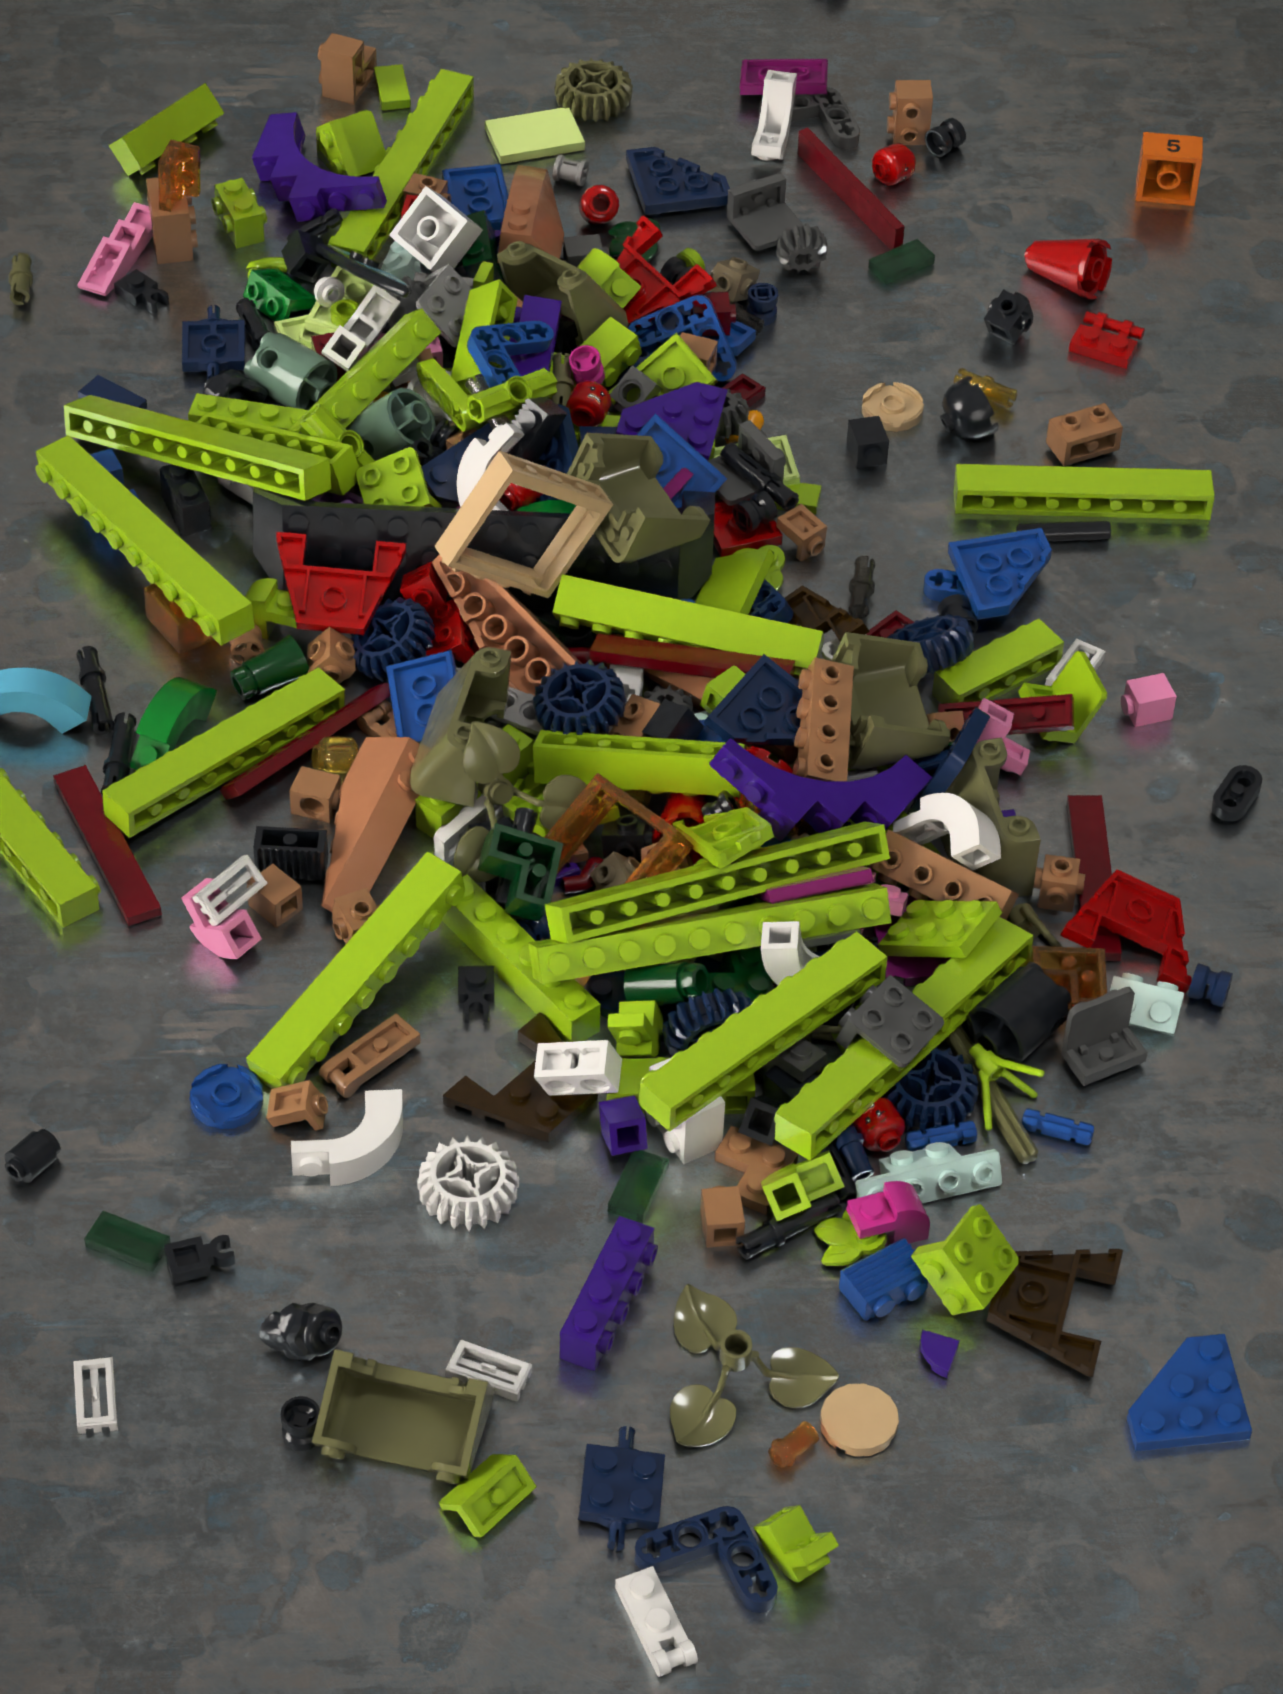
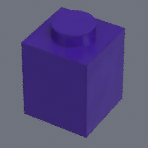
[599,1095,648,1156]

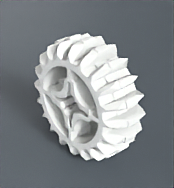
[417,1135,519,1231]

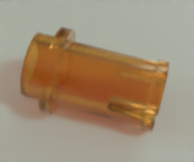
[768,1421,819,1468]

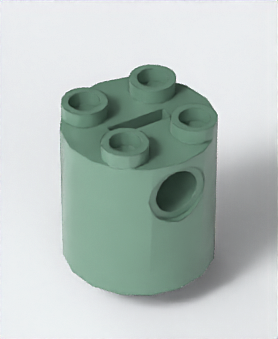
[244,332,337,410]
[346,388,436,461]

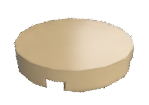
[861,382,924,432]
[820,1383,899,1457]

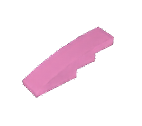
[78,202,153,296]

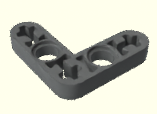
[759,87,860,150]

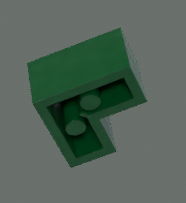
[456,210,503,281]
[478,823,563,922]
[707,946,774,1002]

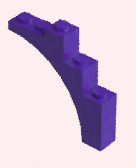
[252,112,387,222]
[709,738,932,842]

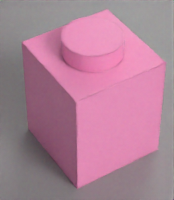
[1121,673,1177,727]

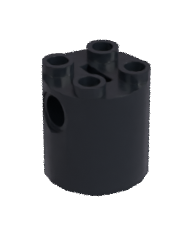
[967,962,1072,1063]

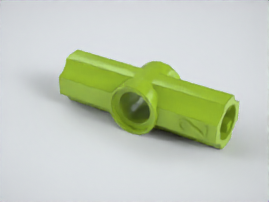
[466,368,558,424]
[300,403,375,486]

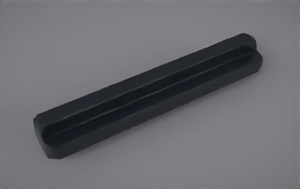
[1016,520,1111,542]

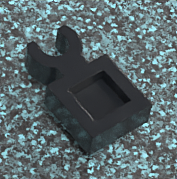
[114,269,169,313]
[458,966,494,1023]
[164,1235,235,1284]

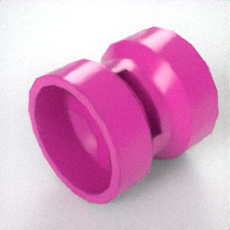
[569,345,605,385]

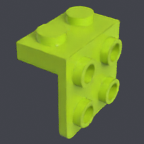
[317,110,386,177]
[356,447,442,508]
[1018,651,1107,744]
[911,1204,1019,1315]

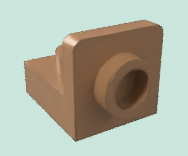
[776,504,827,562]
[266,1080,328,1131]

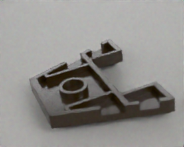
[785,585,870,642]
[443,1012,598,1142]
[987,1249,1123,1377]

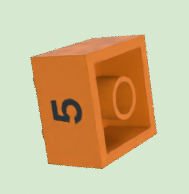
[1136,132,1203,206]

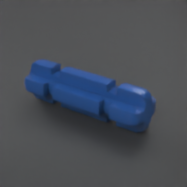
[1021,1108,1094,1145]
[905,1120,977,1152]

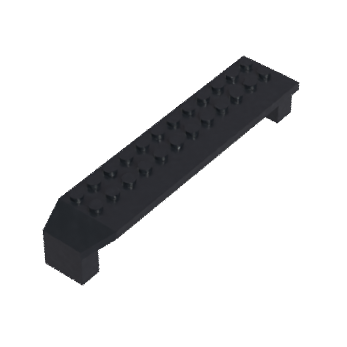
[253,487,715,610]

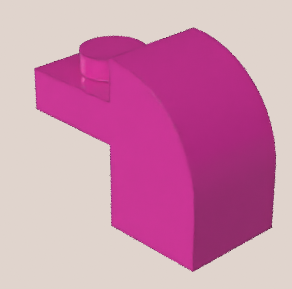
[846,1181,930,1244]

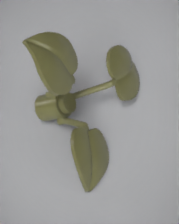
[453,721,597,883]
[670,1284,839,1447]

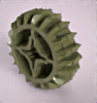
[554,58,633,122]

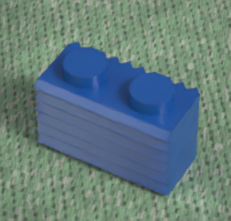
[839,1238,928,1321]

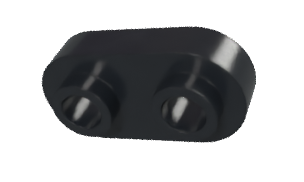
[1212,765,1262,821]

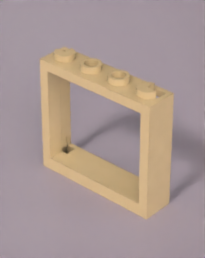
[435,451,613,598]

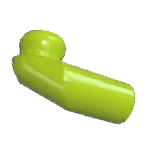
[246,257,288,278]

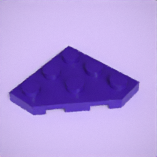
[615,382,728,461]

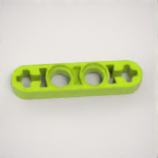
[416,358,480,432]

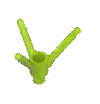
[969,1043,1045,1131]

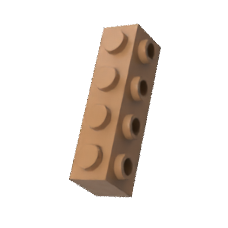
[792,657,854,782]
[870,829,1019,920]

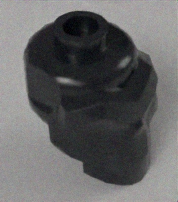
[203,369,269,403]
[259,1302,342,1361]

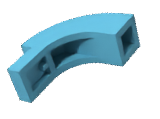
[0,668,92,734]

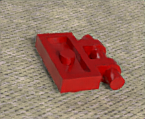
[1069,311,1145,369]

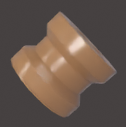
[229,624,264,664]

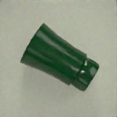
[230,635,309,700]
[624,962,710,1006]

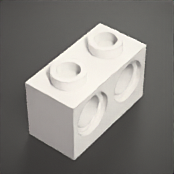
[534,1040,622,1096]

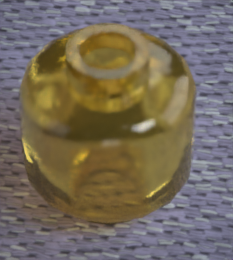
[311,736,359,781]

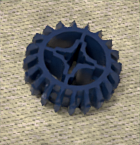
[350,597,436,682]
[887,614,975,674]
[533,659,626,735]
[663,988,752,1057]
[882,1047,978,1133]

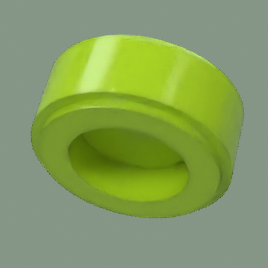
[676,248,705,270]
[330,299,360,327]

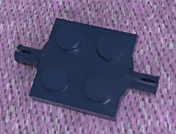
[182,305,245,380]
[578,1426,665,1551]

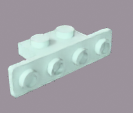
[855,1142,1002,1203]

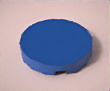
[190,1064,263,1129]

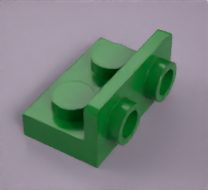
[243,268,316,322]

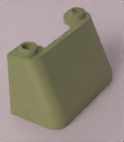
[497,241,629,347]
[567,433,710,563]
[831,632,950,770]
[410,647,511,807]
[940,737,1041,897]
[312,1349,495,1485]

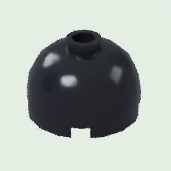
[940,376,999,440]

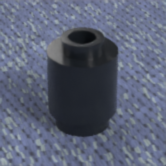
[5,1129,61,1183]

